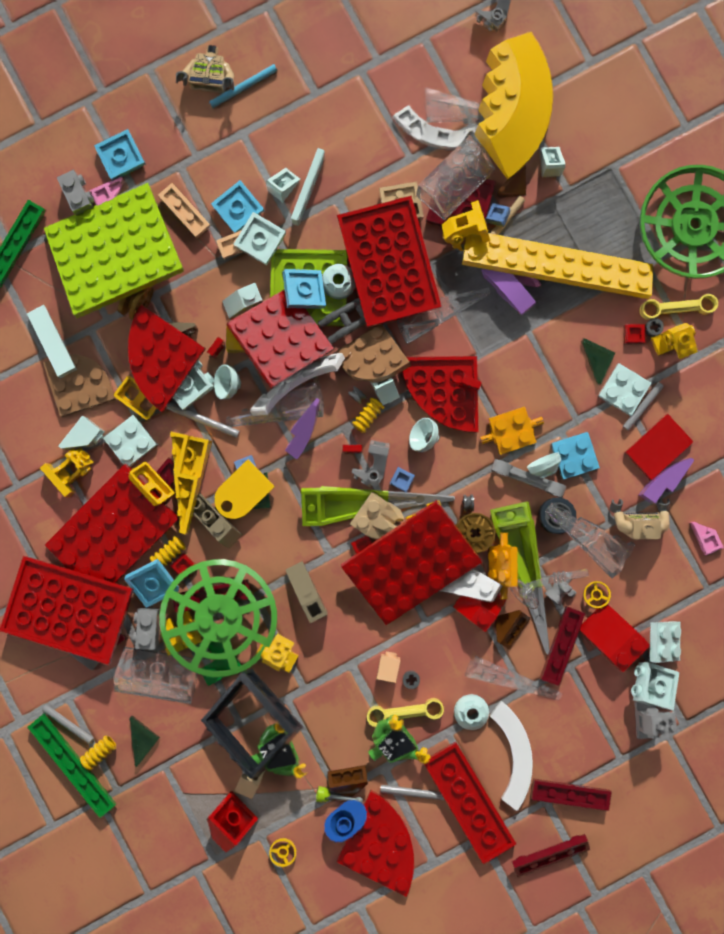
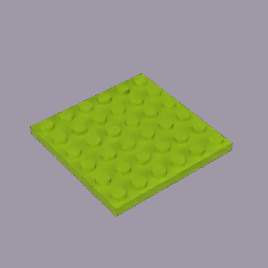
[44,183,185,319]

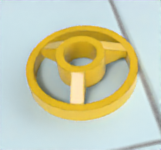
[583,581,611,608]
[269,838,297,867]

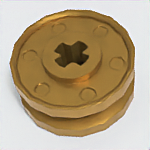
[118,286,154,320]
[456,513,496,553]

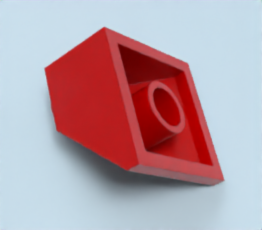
[453,594,506,632]
[207,791,258,853]

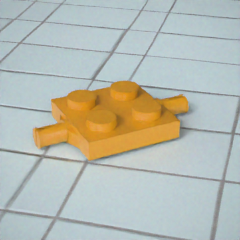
[480,406,544,455]
[488,533,518,599]

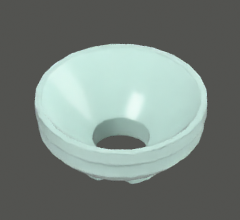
[322,264,356,299]
[214,364,241,399]
[409,418,439,452]
[527,452,561,478]
[454,694,489,730]

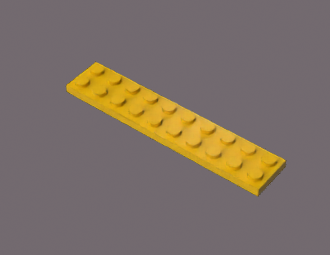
[462,233,653,299]

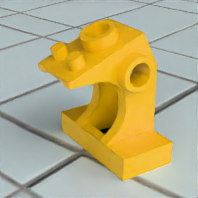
[441,200,491,251]
[650,323,698,360]
[40,448,94,497]
[255,633,299,673]

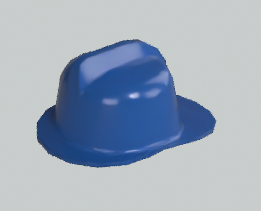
[324,800,367,842]

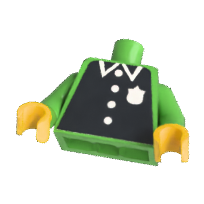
[368,714,430,764]
[251,722,307,778]

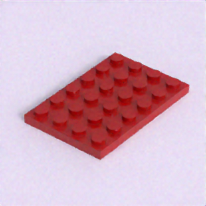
[337,196,442,328]
[45,464,179,583]
[341,500,482,625]
[0,556,134,665]

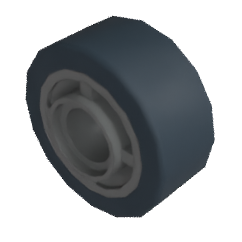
[538,498,577,534]

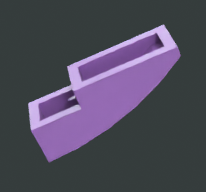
[481,269,536,316]
[285,398,320,459]
[639,458,694,504]

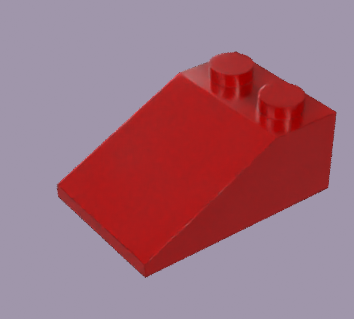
[580,601,650,672]

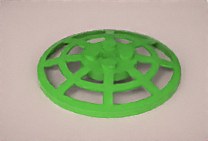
[640,165,724,279]
[160,559,277,677]

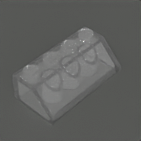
[416,135,495,220]
[114,647,200,704]

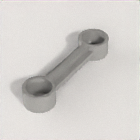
[491,459,566,498]

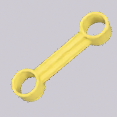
[640,294,718,320]
[367,698,444,727]

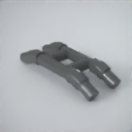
[318,298,366,344]

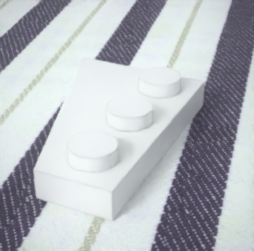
[440,569,502,602]

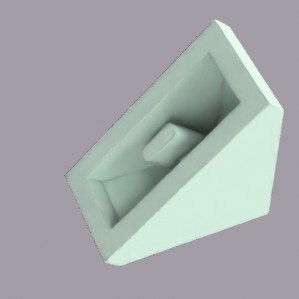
[540,147,566,177]
[266,168,300,203]

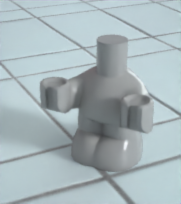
[544,573,577,606]

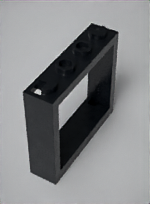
[201,669,303,779]

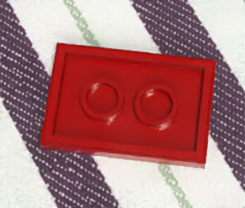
[625,414,694,480]

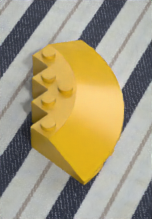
[474,32,553,179]

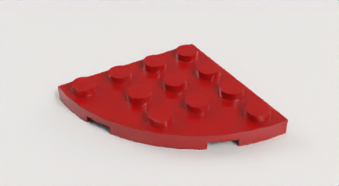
[128,305,206,412]
[402,356,479,433]
[337,790,414,897]

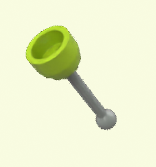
[316,786,363,803]

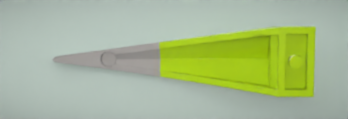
[301,486,455,526]
[490,501,550,655]

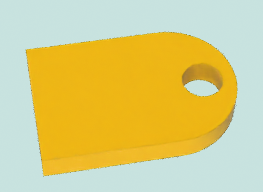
[214,459,275,519]

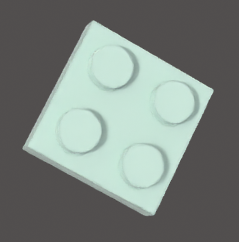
[233,212,286,265]
[598,363,651,416]
[103,415,158,467]
[650,621,681,663]

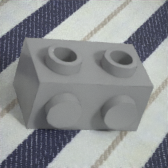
[56,170,94,216]
[132,608,160,650]

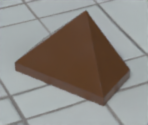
[497,164,526,198]
[495,610,531,650]
[327,765,368,797]

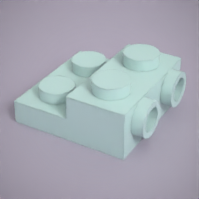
[173,360,215,410]
[631,662,679,711]

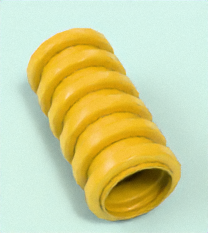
[352,398,384,433]
[150,536,186,566]
[80,735,117,770]

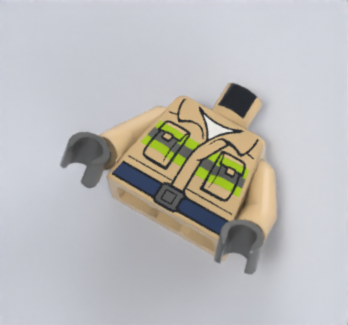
[176,45,235,93]
[610,499,670,539]

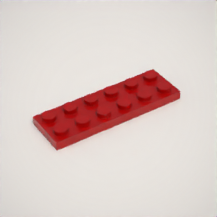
[424,741,517,865]

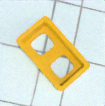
[114,376,157,420]
[129,462,174,506]

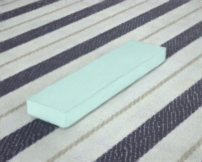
[291,148,325,225]
[27,305,77,378]

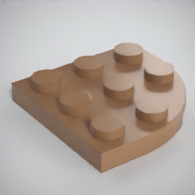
[333,324,411,383]
[43,355,116,417]

